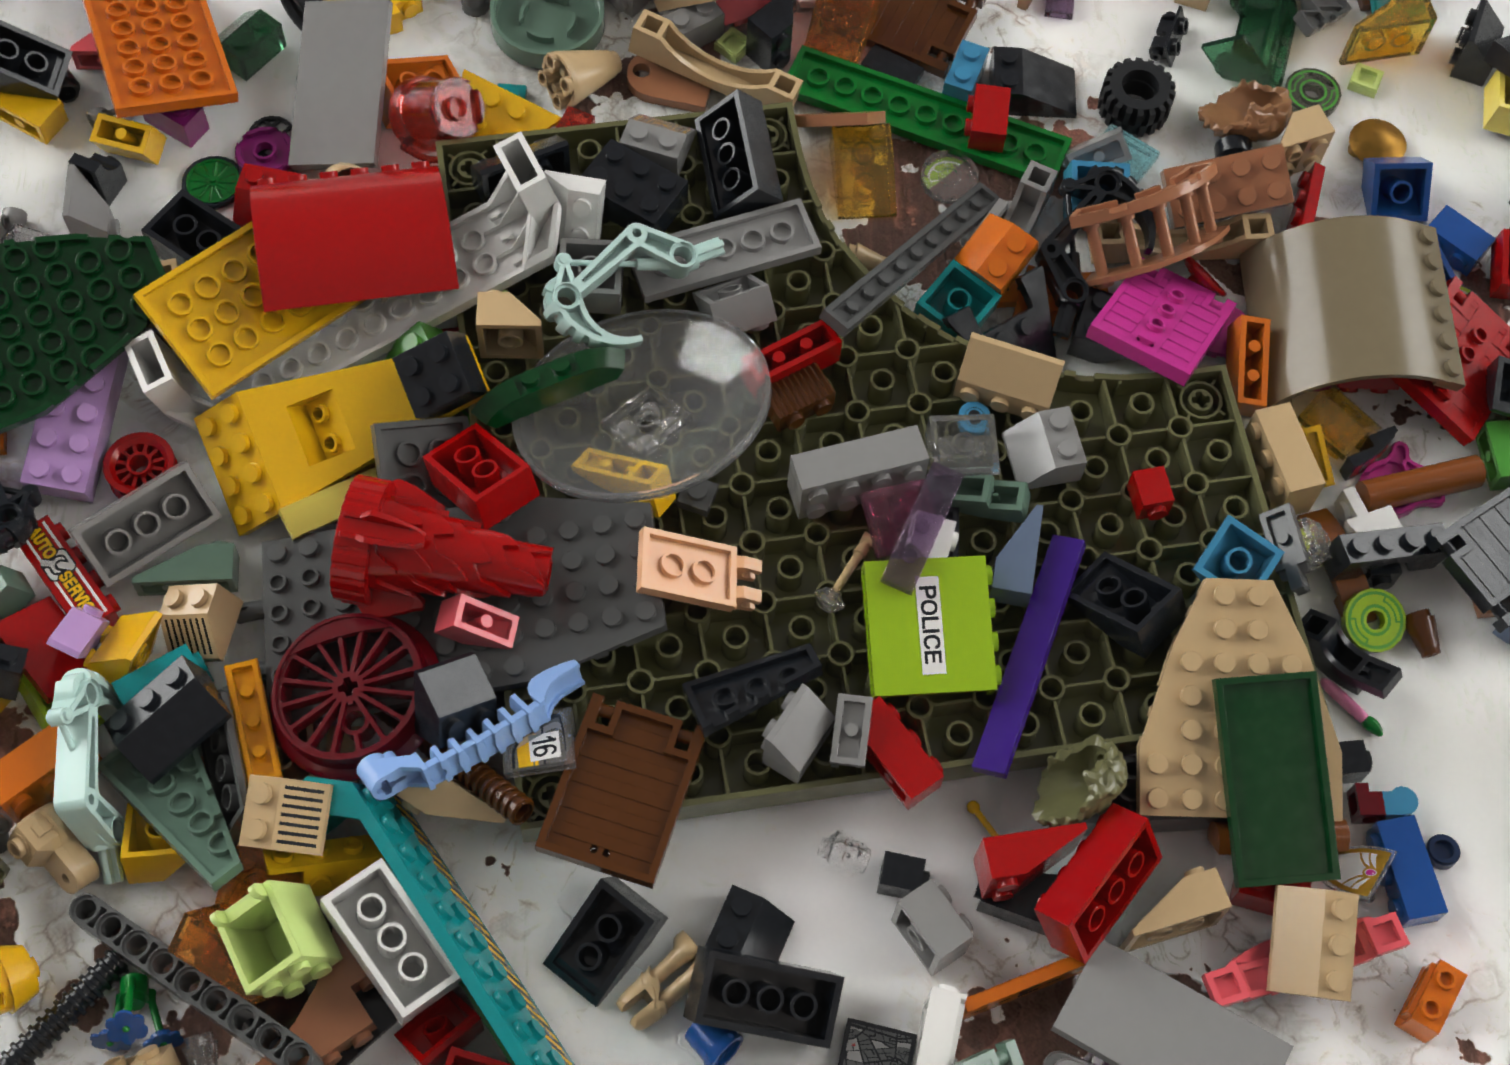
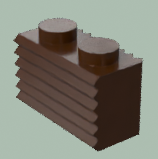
[760,362,836,432]

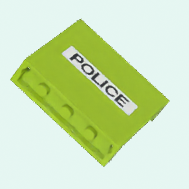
[861,555,1002,701]

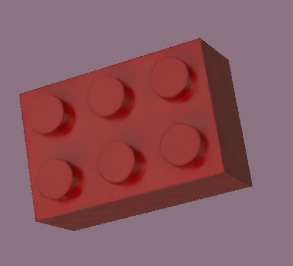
[422,423,540,529]

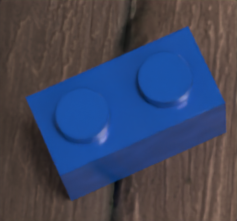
[1428,205,1496,277]

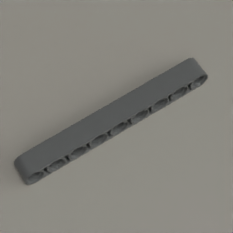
[69,893,324,1065]

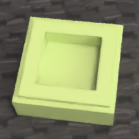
[714,26,747,64]
[1347,62,1384,99]

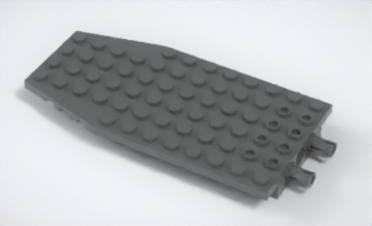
[237,497,667,724]

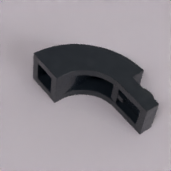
[1301,608,1403,699]

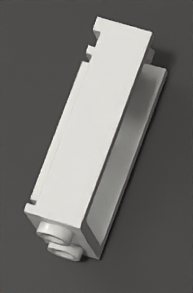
[912,984,967,1065]

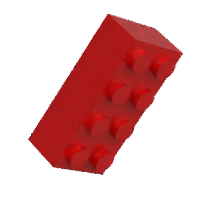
[1034,803,1163,964]

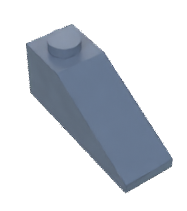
[988,504,1044,608]

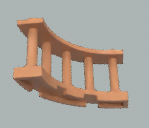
[1069,161,1230,289]

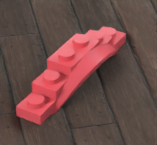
[1201,911,1410,1007]

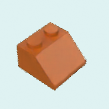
[954,213,1039,296]

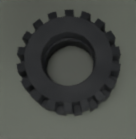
[1098,57,1176,137]

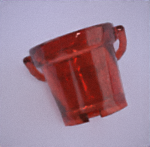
[389,76,485,164]

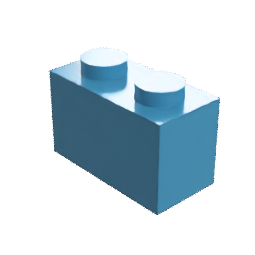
[942,40,990,102]

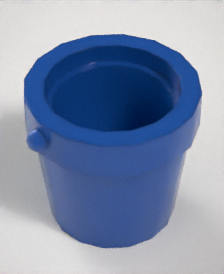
[685,1023,744,1065]

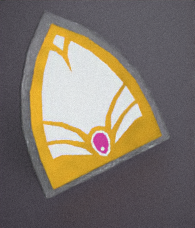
[1322,845,1397,903]

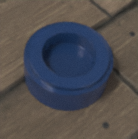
[1425,834,1461,870]

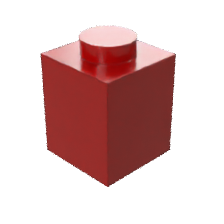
[1126,466,1175,520]

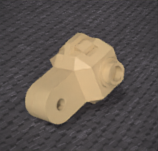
[7,801,100,894]

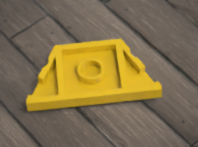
[459,69,562,138]

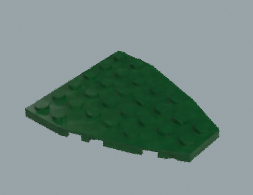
[0,233,166,434]

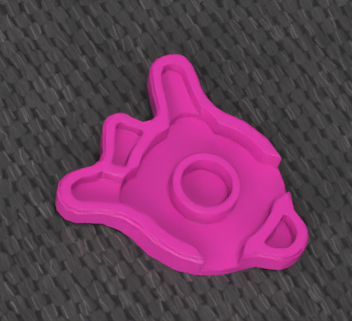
[1358,441,1445,519]

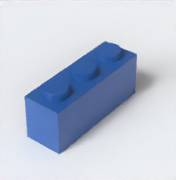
[1366,815,1448,928]

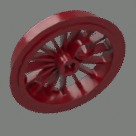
[270,613,439,781]

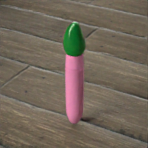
[1320,678,1383,737]

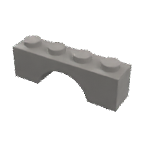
[1004,160,1058,235]

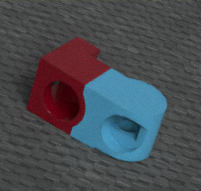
[1346,783,1418,824]

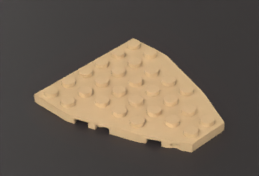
[1136,578,1343,822]

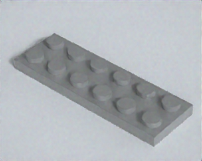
[630,198,822,303]

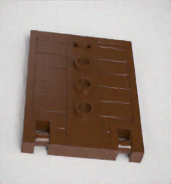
[820,0,986,79]
[535,692,707,889]

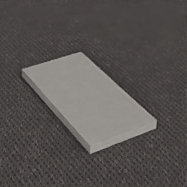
[288,0,393,170]
[1051,940,1294,1065]

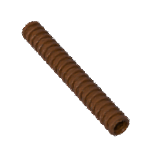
[373,707,534,826]

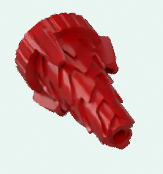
[330,474,554,617]

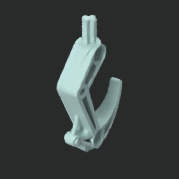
[541,222,726,350]
[46,668,125,885]

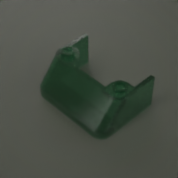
[1201,0,1298,88]

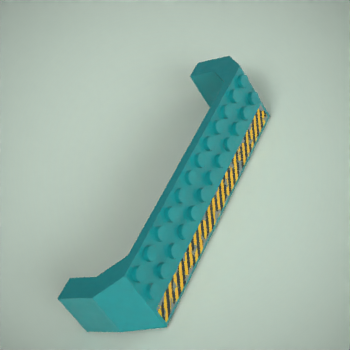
[303,776,575,1065]

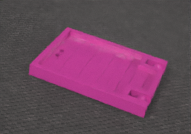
[1085,257,1237,386]

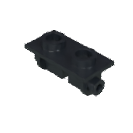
[1149,6,1189,67]

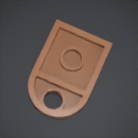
[627,55,712,112]
[795,111,886,127]

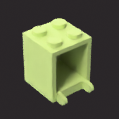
[209,880,343,999]

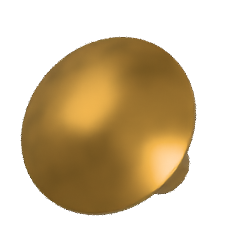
[1348,119,1406,161]

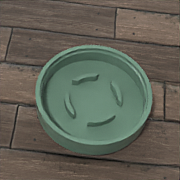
[490,0,605,69]

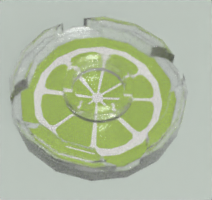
[920,150,979,204]

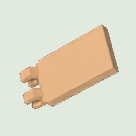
[636,526,762,612]

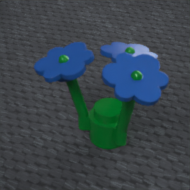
[90,973,184,1052]

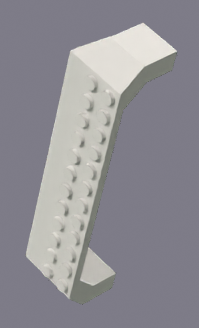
[125,131,562,432]

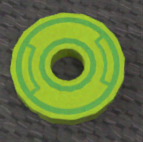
[1341,588,1406,653]

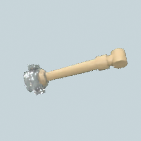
[814,531,877,613]

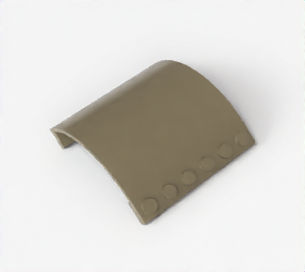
[1239,215,1466,407]

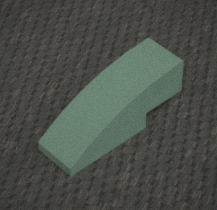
[923,470,1031,523]

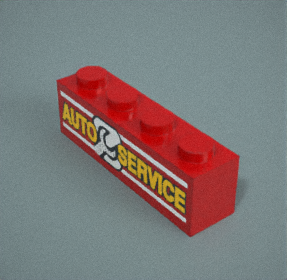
[20,515,122,626]

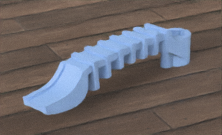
[357,660,585,800]

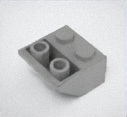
[761,683,835,784]

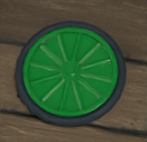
[182,156,241,209]

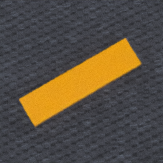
[224,658,283,784]

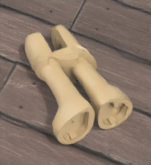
[616,930,698,1030]

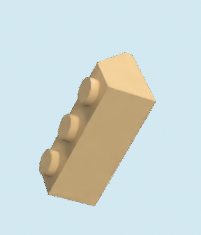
[953,332,1065,419]
[1266,885,1359,1002]

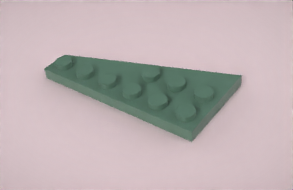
[98,747,244,892]

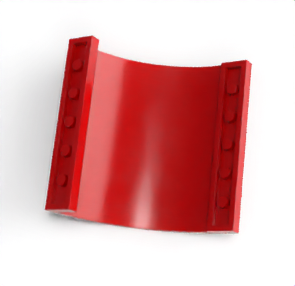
[250,161,459,312]

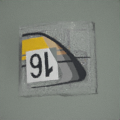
[503,707,576,779]

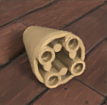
[538,50,622,110]

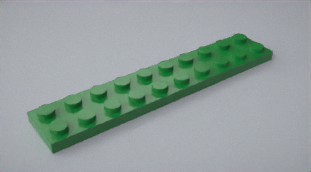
[788,45,1072,182]

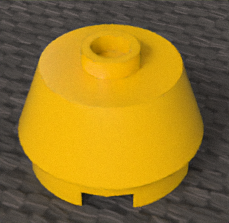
[0,945,40,1015]

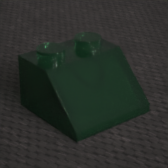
[218,9,287,81]

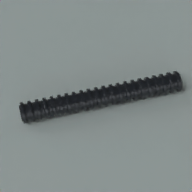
[0,949,129,1065]

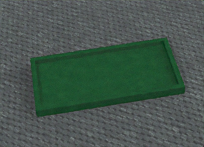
[1212,671,1341,888]

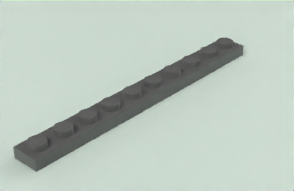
[819,182,1000,337]

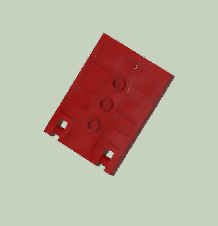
[1391,276,1510,446]

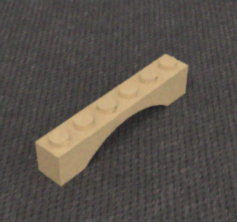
[628,9,803,108]
[1088,213,1275,264]

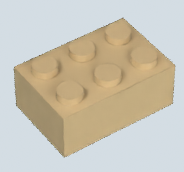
[1245,402,1326,515]

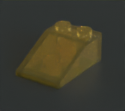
[1339,0,1438,65]
[829,123,897,220]

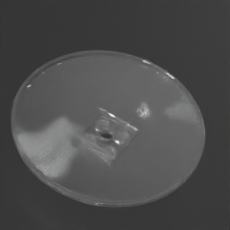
[512,309,772,503]

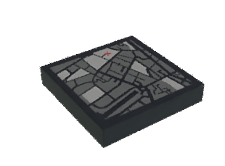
[838,1018,917,1065]

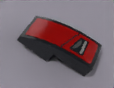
[1339,425,1398,481]

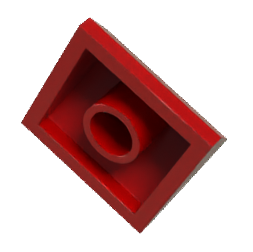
[394,990,485,1065]

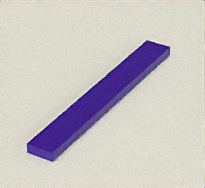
[971,534,1086,779]

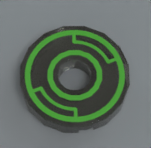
[1284,68,1342,117]

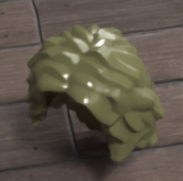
[1031,734,1128,827]

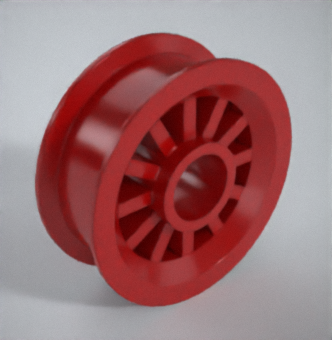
[103,432,178,499]

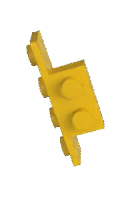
[263,835,386,896]

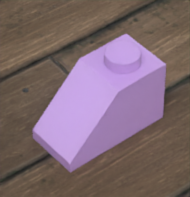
[46,603,110,659]

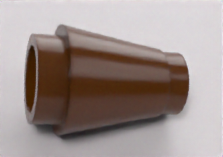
[1406,609,1441,659]

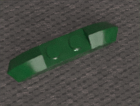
[471,347,625,428]

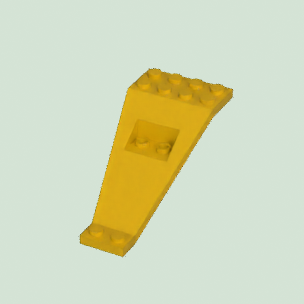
[194,335,490,536]

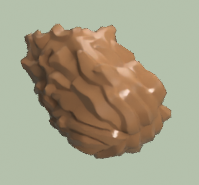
[1197,79,1293,142]

